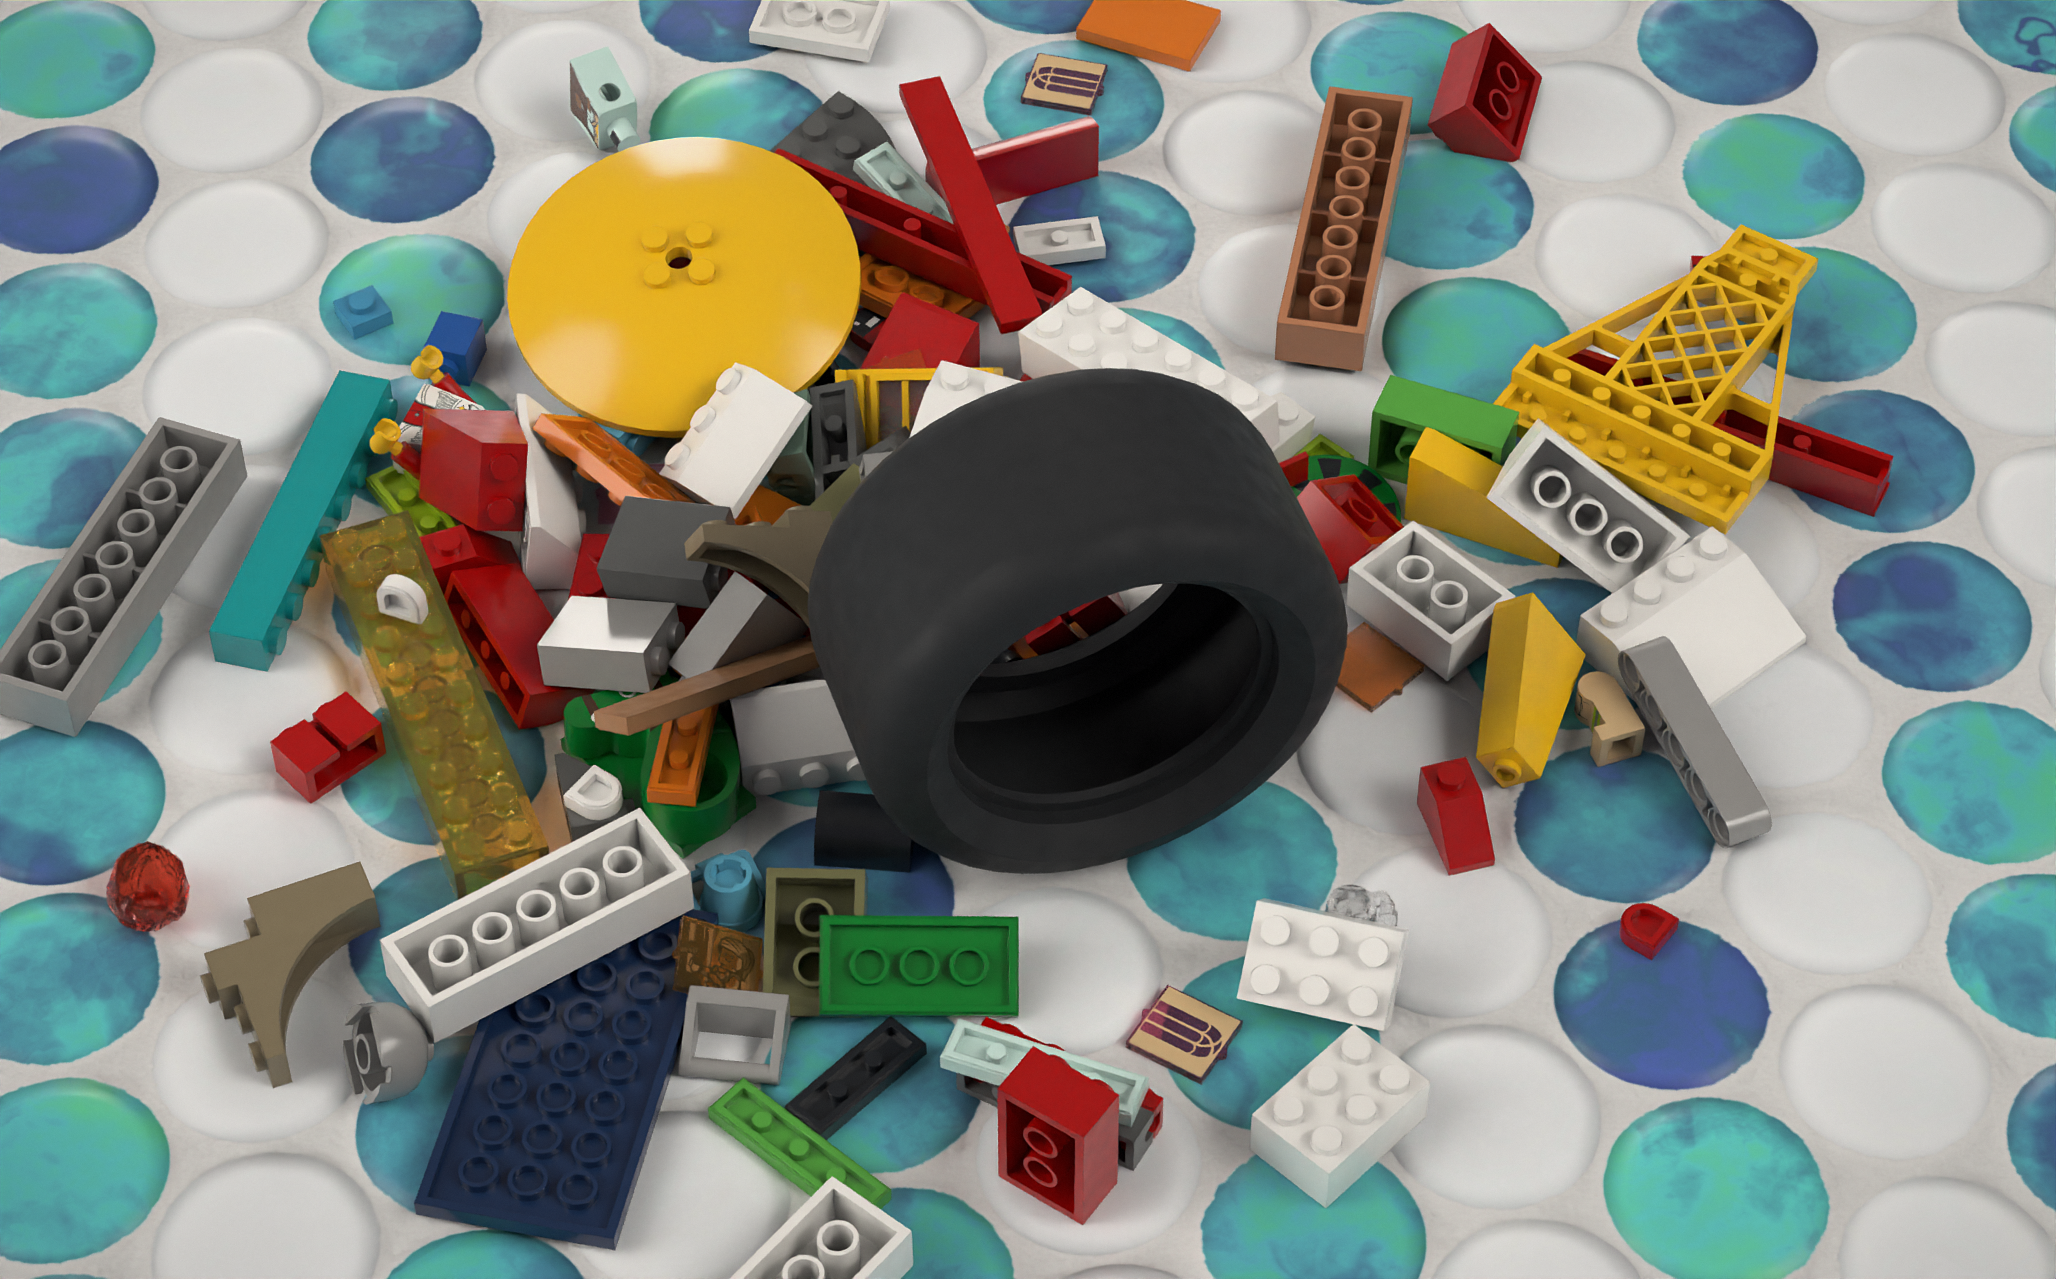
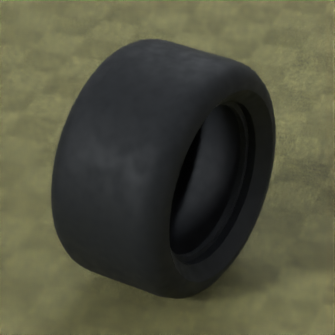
[808,368,1348,874]

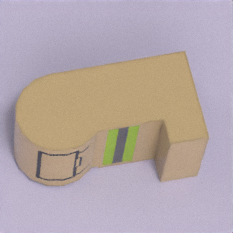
[1574,671,1645,767]

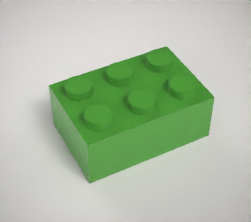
[1368,375,1519,484]

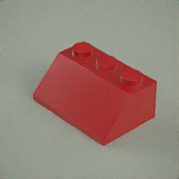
[1427,23,1542,163]

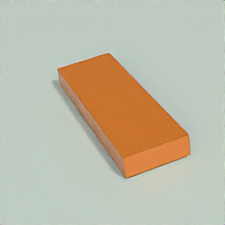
[647,704,719,807]

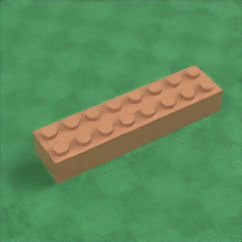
[1275,86,1413,371]

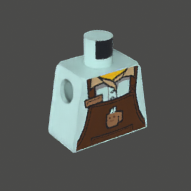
[569,46,640,152]

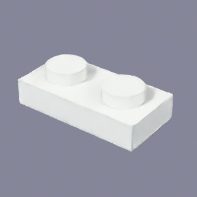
[1013,216,1106,265]

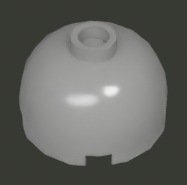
[343,1002,434,1105]

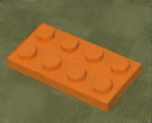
[532,413,695,506]

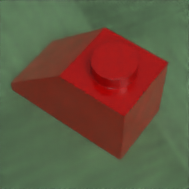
[419,524,522,605]
[1417,757,1495,876]

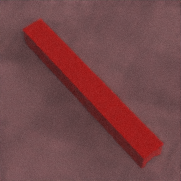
[774,148,1072,313]
[1567,348,1894,517]

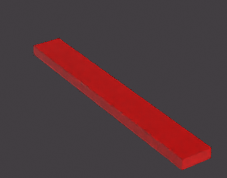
[899,76,1043,335]

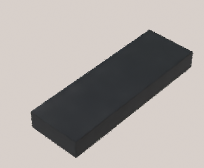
[784,1016,927,1140]

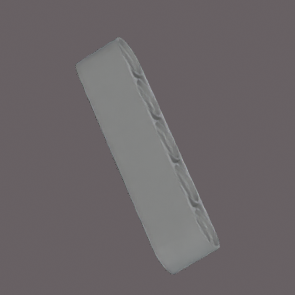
[1618,636,1772,848]

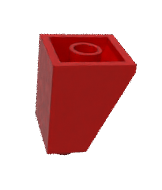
[860,292,980,436]
[418,409,528,532]

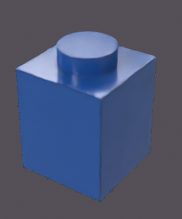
[423,311,487,386]

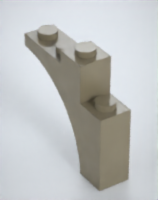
[684,506,832,628]
[200,861,381,1088]

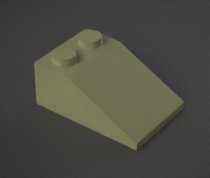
[763,868,868,1018]

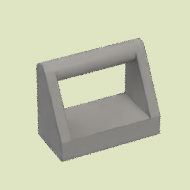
[679,985,791,1085]

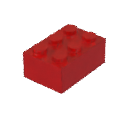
[997,1046,1119,1225]

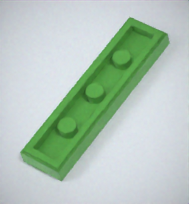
[708,1077,892,1209]

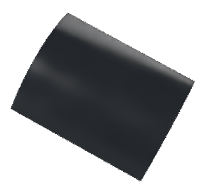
[814,790,915,873]

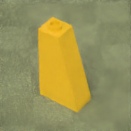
[1404,427,1564,568]
[1476,592,1586,788]

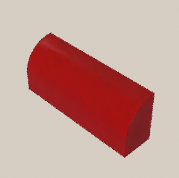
[925,116,1099,205]
[441,563,595,730]

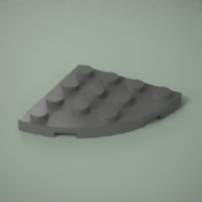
[770,91,896,258]

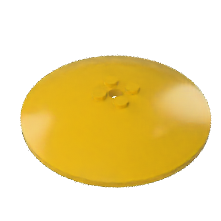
[507,137,861,438]

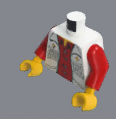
[370,345,486,480]

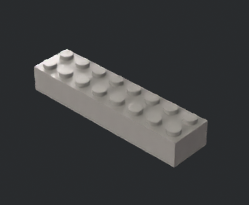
[0,417,248,737]

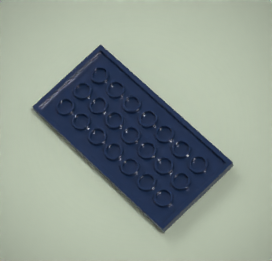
[414,909,719,1250]

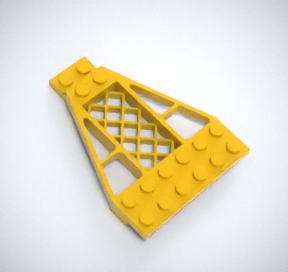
[1493,224,1818,535]

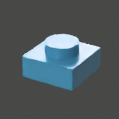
[333,285,393,340]

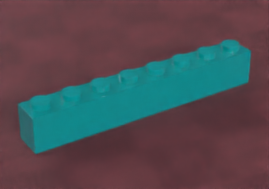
[209,370,398,672]

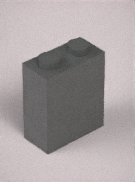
[596,496,736,609]

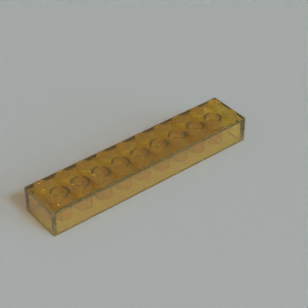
[319,510,550,900]

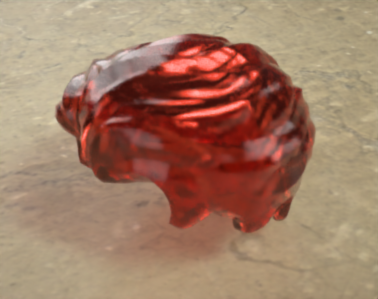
[106,841,190,932]

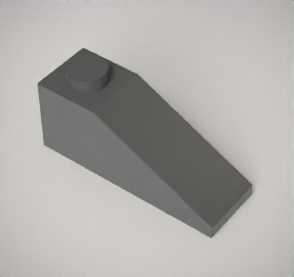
[810,379,867,500]

